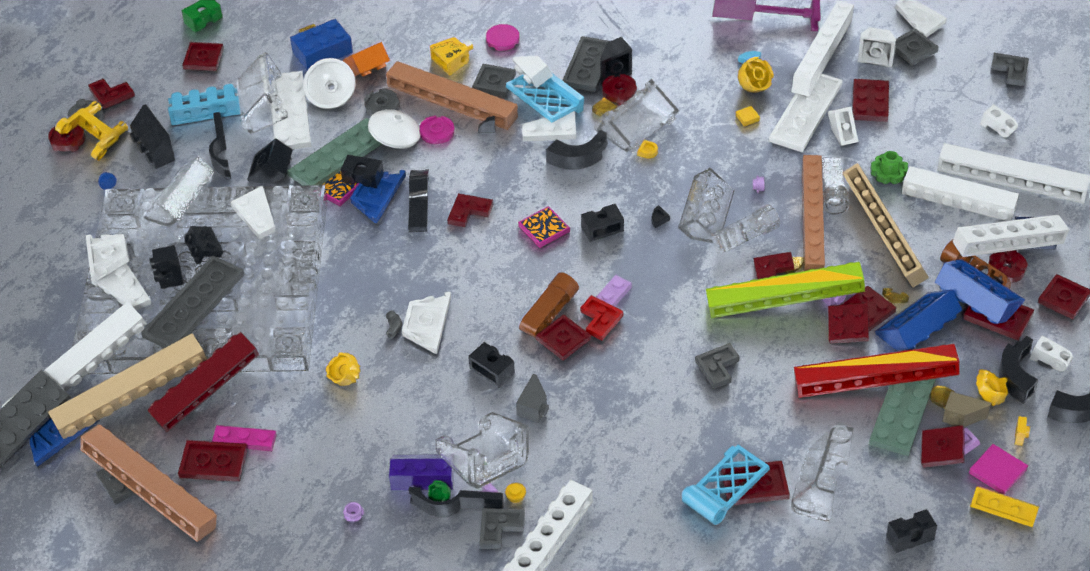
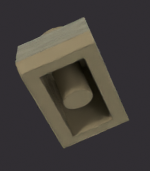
[942,391,991,427]

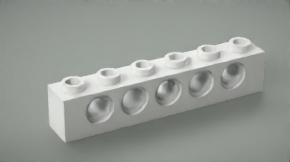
[953,215,1069,257]
[503,480,593,571]

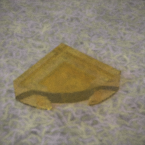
[785,257,804,275]
[882,288,910,303]

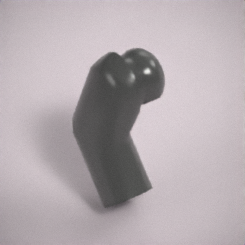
[386,311,402,339]

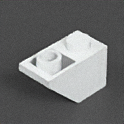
[513,56,553,88]

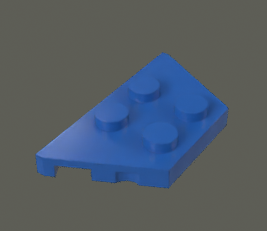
[350,170,406,223]
[29,418,100,467]

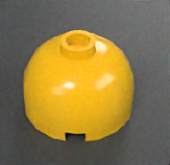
[738,57,774,93]

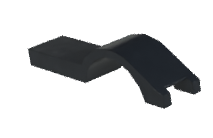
[209,112,231,180]
[408,169,429,232]
[409,487,504,517]

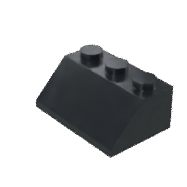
[130,104,175,169]

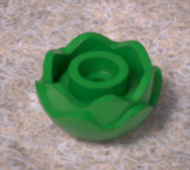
[428,480,451,502]

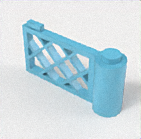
[682,445,770,525]

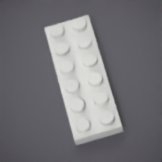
[268,71,311,150]
[769,74,843,152]

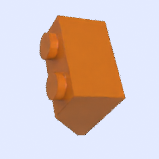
[343,42,390,77]

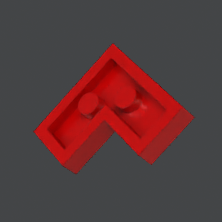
[580,295,624,341]

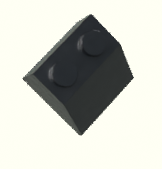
[600,37,632,87]
[247,138,293,183]

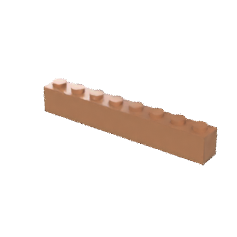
[386,61,518,130]
[802,155,825,271]
[80,424,217,542]

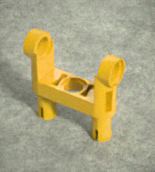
[55,101,128,161]

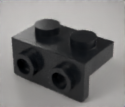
[184,226,224,264]

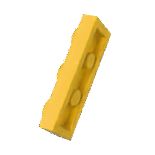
[970,486,1040,528]

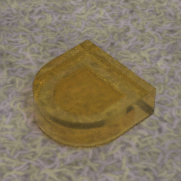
[930,386,955,409]

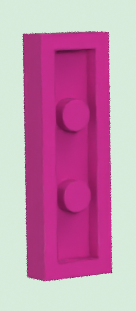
[212,425,277,452]

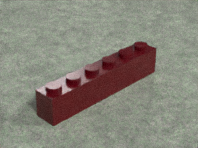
[147,332,259,433]

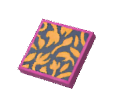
[313,171,359,206]
[518,206,570,248]

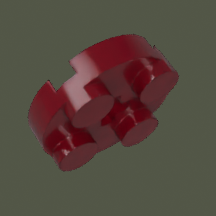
[602,74,637,106]
[48,125,85,152]
[988,250,1028,283]

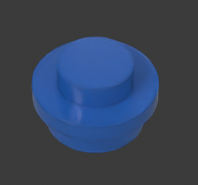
[98,172,117,190]

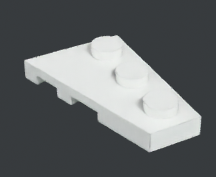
[895,0,946,37]
[522,111,576,142]
[91,263,151,311]

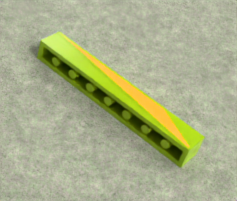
[706,262,865,319]

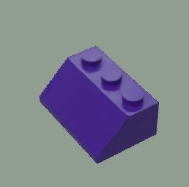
[389,454,455,491]

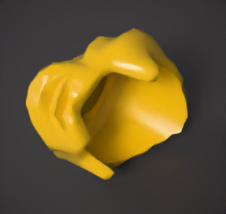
[326,352,361,386]
[976,369,1008,406]

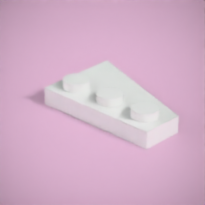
[230,186,276,240]

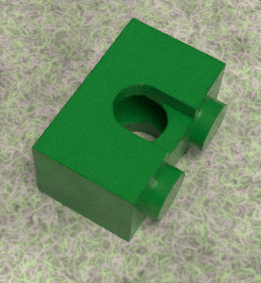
[181,0,223,33]

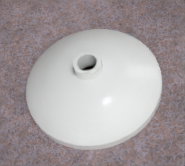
[303,58,355,109]
[368,109,421,149]

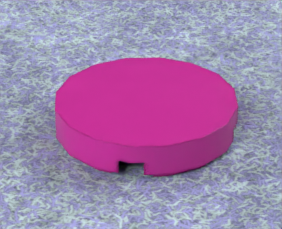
[486,24,520,51]
[419,116,455,144]

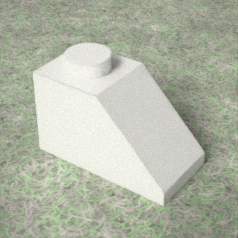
[828,107,858,146]

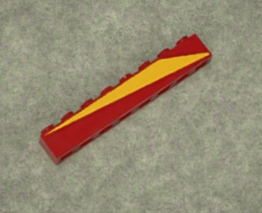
[794,344,960,398]

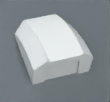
[858,27,896,68]

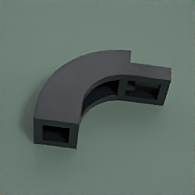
[546,130,608,170]
[999,336,1038,404]
[1047,390,1090,423]

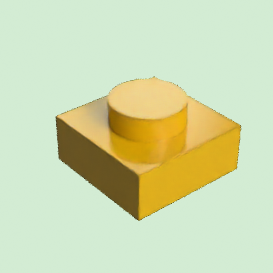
[1014,416,1030,446]

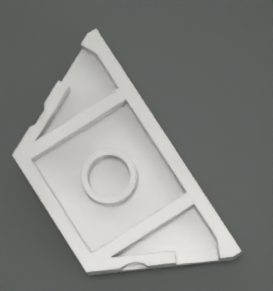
[86,234,129,282]
[402,292,451,354]

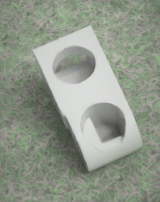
[980,104,1018,138]
[1030,336,1073,372]

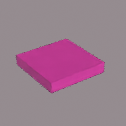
[969,444,1028,495]

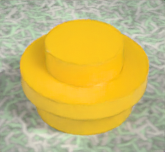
[505,483,526,503]

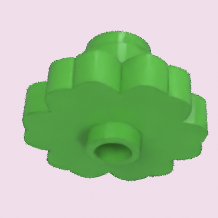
[870,151,908,184]

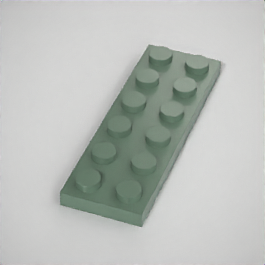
[287,118,382,192]
[869,378,936,456]

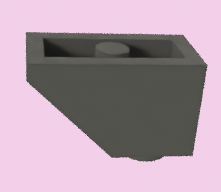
[516,374,549,423]

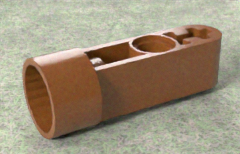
[940,239,1011,289]
[519,272,579,338]

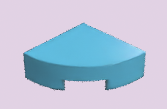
[738,51,761,63]

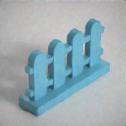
[168,84,241,125]

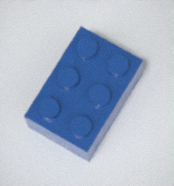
[290,19,353,71]

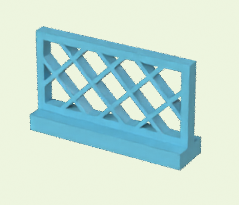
[506,73,584,122]

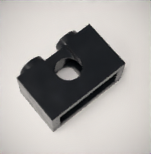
[340,155,384,188]
[581,204,624,242]
[149,245,184,289]
[468,342,515,388]
[886,509,937,553]

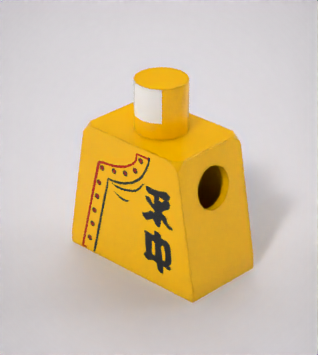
[430,37,473,76]

